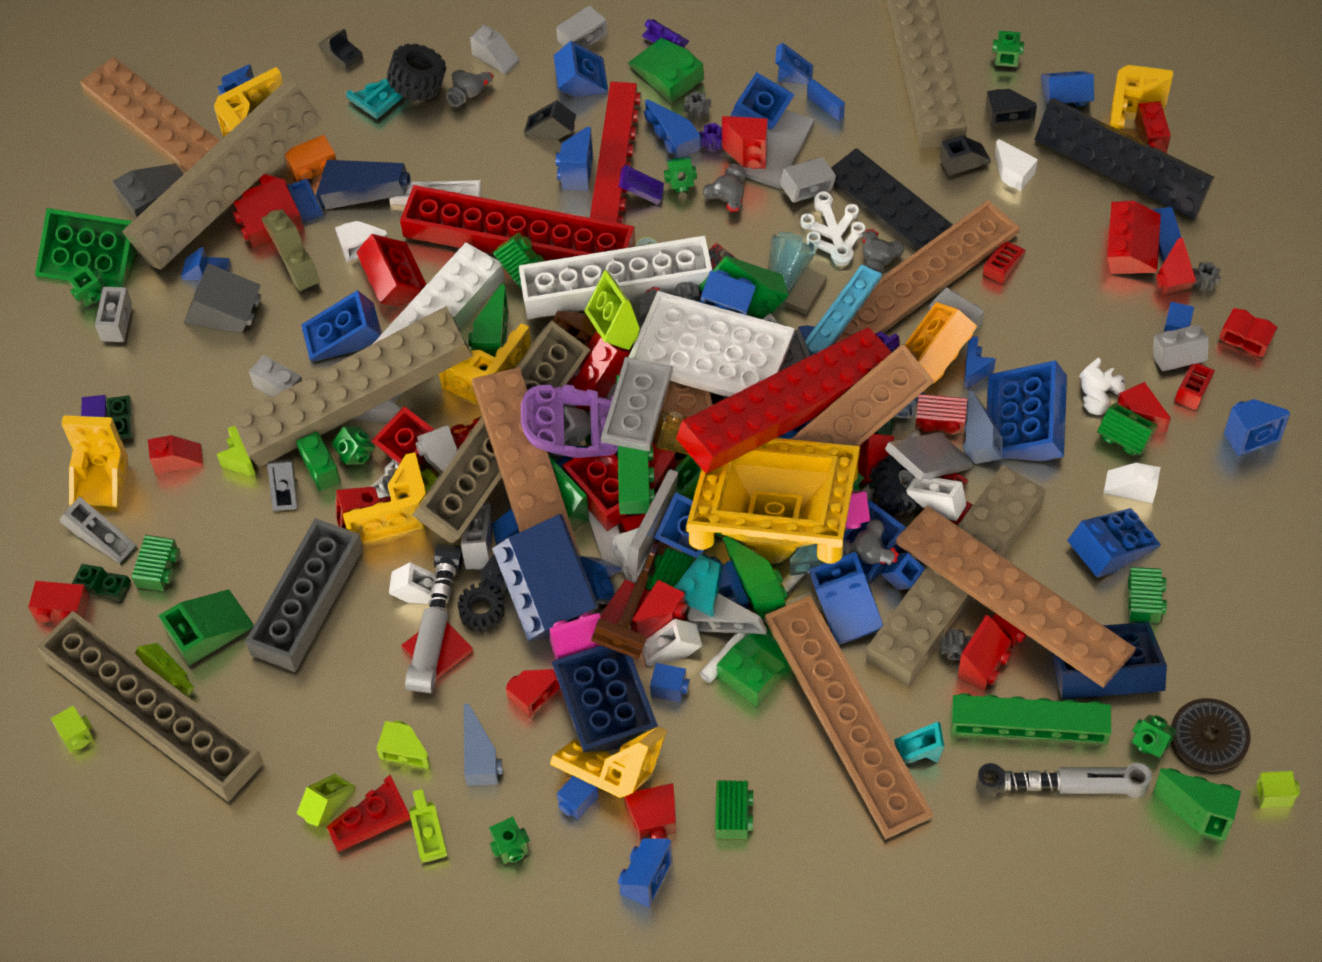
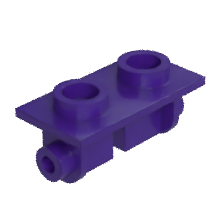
[642,19,689,48]

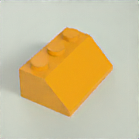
[904,302,977,384]

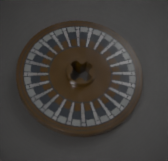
[1171,698,1251,772]

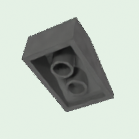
[112,163,184,219]

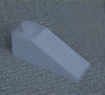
[464,703,503,786]

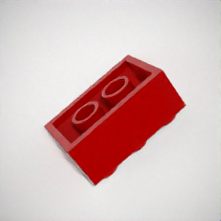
[1107,201,1161,274]
[356,234,427,307]
[566,331,631,411]
[562,454,630,531]

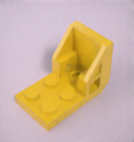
[1109,65,1173,132]
[214,67,283,137]
[439,323,532,407]
[61,415,128,512]
[343,452,426,544]
[550,726,668,798]

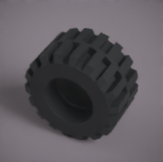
[387,43,446,101]

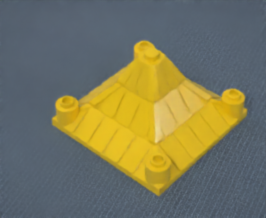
[687,438,860,564]

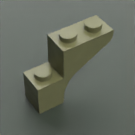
[261,209,320,291]

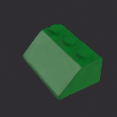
[548,455,589,532]

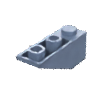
[963,390,1003,464]

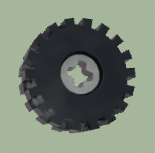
[869,454,922,517]

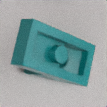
[894,722,945,765]

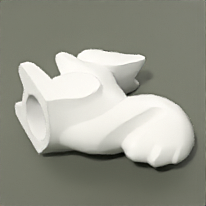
[1079,358,1125,415]

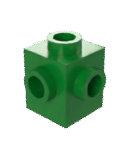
[992,31,1024,67]
[664,156,697,192]
[67,265,105,307]
[331,426,375,465]
[1132,714,1177,758]
[489,816,530,864]

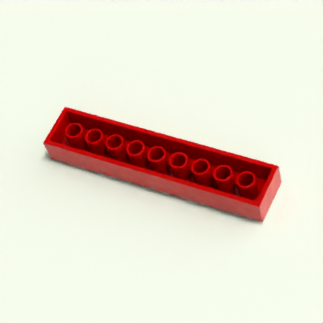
[400,185,636,261]
[676,327,892,474]

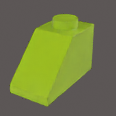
[376,721,431,770]
[297,773,356,827]

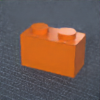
[284,135,336,182]

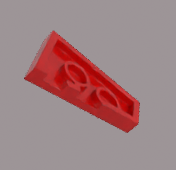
[327,775,411,852]

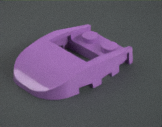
[521,384,618,458]

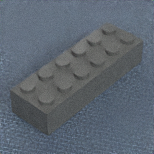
[245,518,363,672]

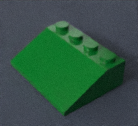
[35,208,138,287]

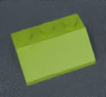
[584,270,640,350]

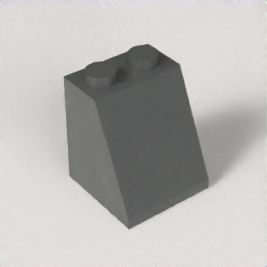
[184,263,262,333]

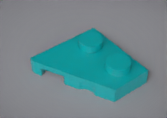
[346,78,403,119]
[674,554,722,617]

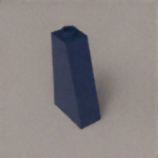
[316,160,411,210]

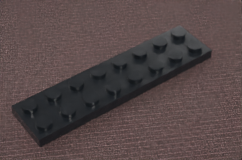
[1034,98,1214,219]

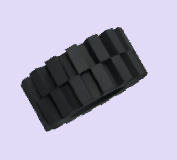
[458,583,505,632]

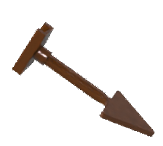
[591,539,660,660]

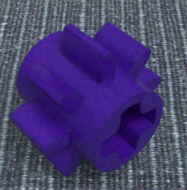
[699,123,723,151]

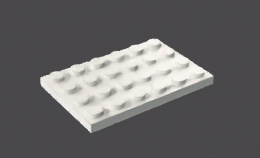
[629,291,795,397]

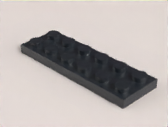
[831,148,953,252]

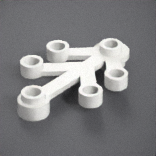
[801,191,865,266]

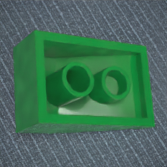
[628,38,704,104]
[699,256,789,319]
[468,284,509,370]
[723,536,788,620]
[717,623,791,707]

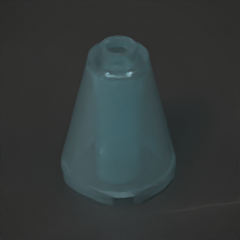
[768,232,816,294]

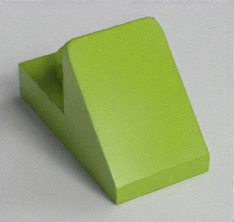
[217,425,256,476]

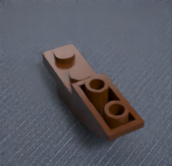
[553,311,635,351]

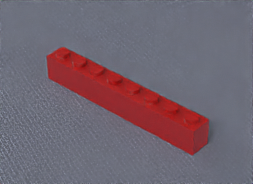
[590,81,641,224]

